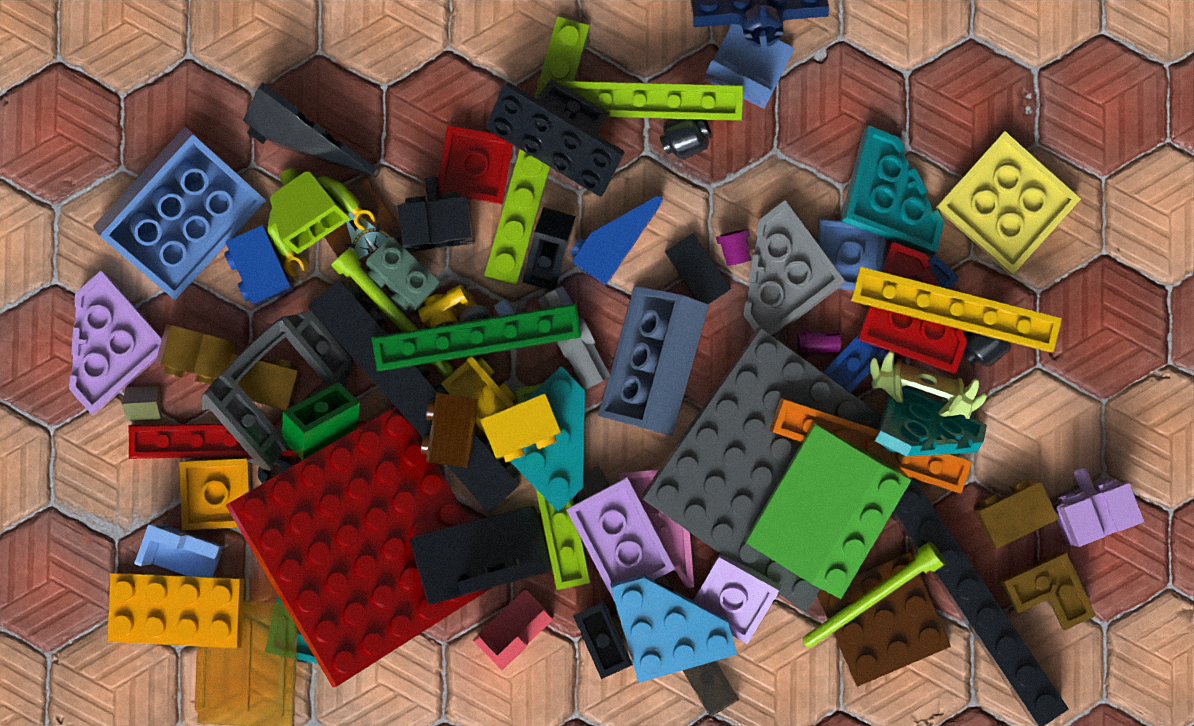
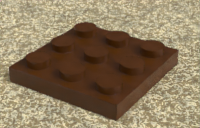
[817,552,951,687]

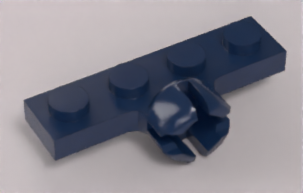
[690,0,829,47]

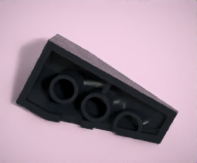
[243,82,380,178]

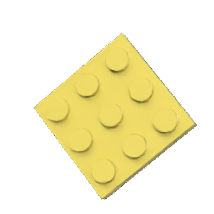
[936,131,1081,275]

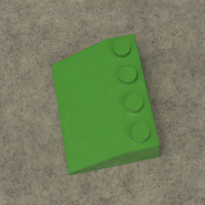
[745,423,911,599]

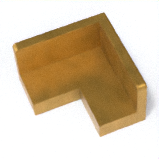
[998,551,1096,630]

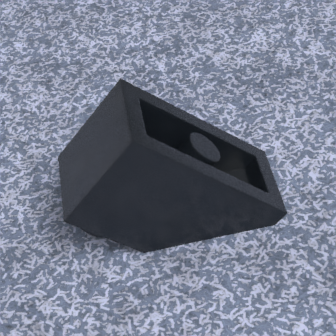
[522,207,576,291]

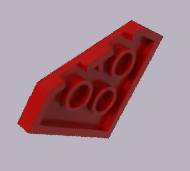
[857,242,967,374]

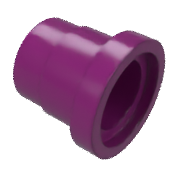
[716,229,751,266]

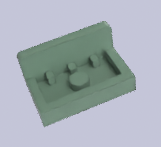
[365,237,439,315]

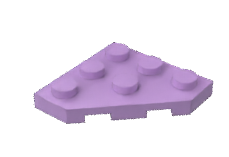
[69,271,162,415]

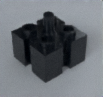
[398,176,475,252]

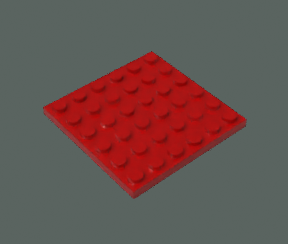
[226,407,492,688]

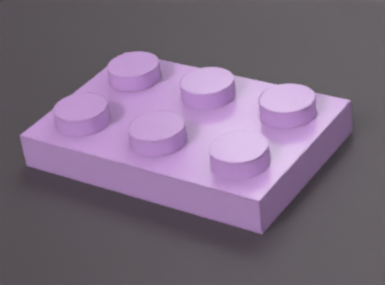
[566,477,675,601]

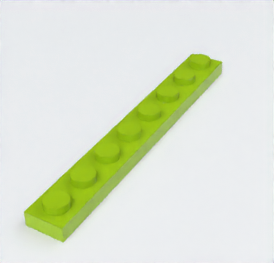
[484,16,590,286]

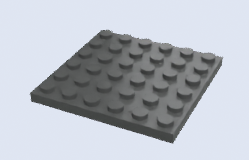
[640,328,882,613]

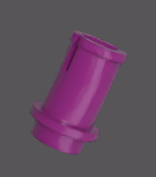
[797,329,841,357]

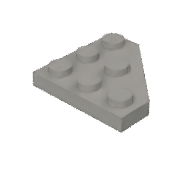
[743,200,847,337]

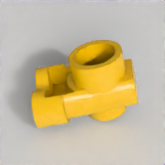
[418,284,477,328]

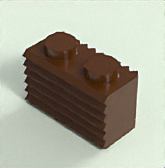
[421,393,479,468]

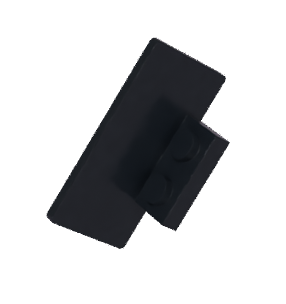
[486,78,625,197]
[409,506,552,605]

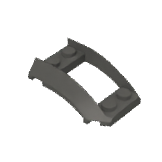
[202,311,353,470]

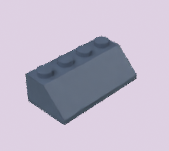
[598,286,709,436]

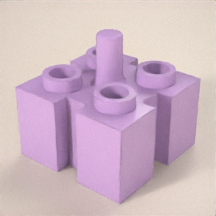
[1053,467,1144,547]

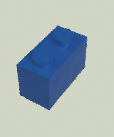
[224,225,295,306]

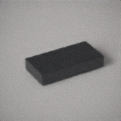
[665,233,731,305]

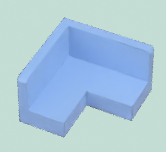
[135,523,225,577]

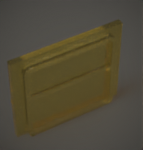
[195,600,297,726]

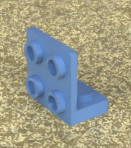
[704,24,794,109]

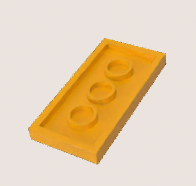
[107,573,244,648]

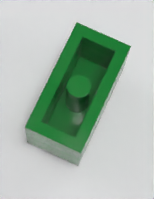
[282,382,360,460]

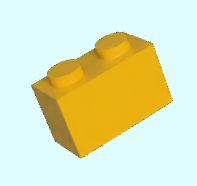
[481,394,561,462]

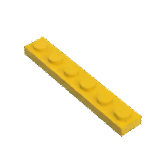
[851,267,1062,352]

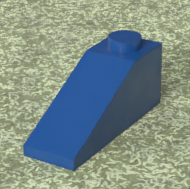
[570,195,663,286]

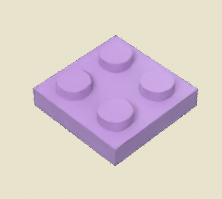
[693,554,781,644]

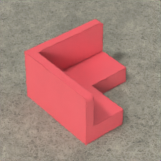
[473,590,554,670]

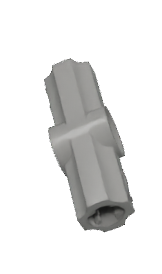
[537,286,611,390]

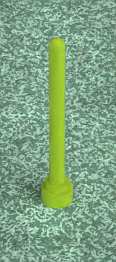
[331,247,454,377]
[802,541,946,648]

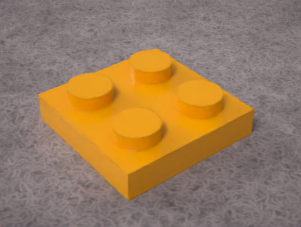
[179,458,251,530]

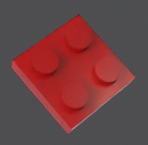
[438,125,514,205]

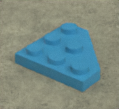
[610,574,737,683]

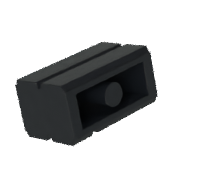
[573,600,633,679]

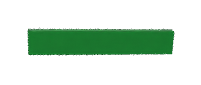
[372,303,581,371]

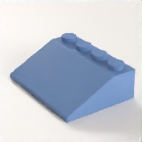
[93,127,267,300]

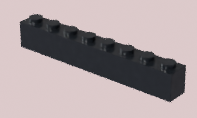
[308,279,520,512]
[892,478,1069,726]

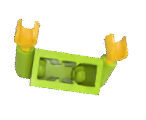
[267,168,376,276]

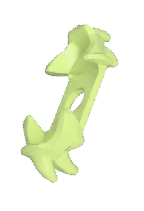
[870,351,987,419]

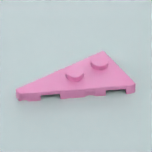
[619,470,694,588]

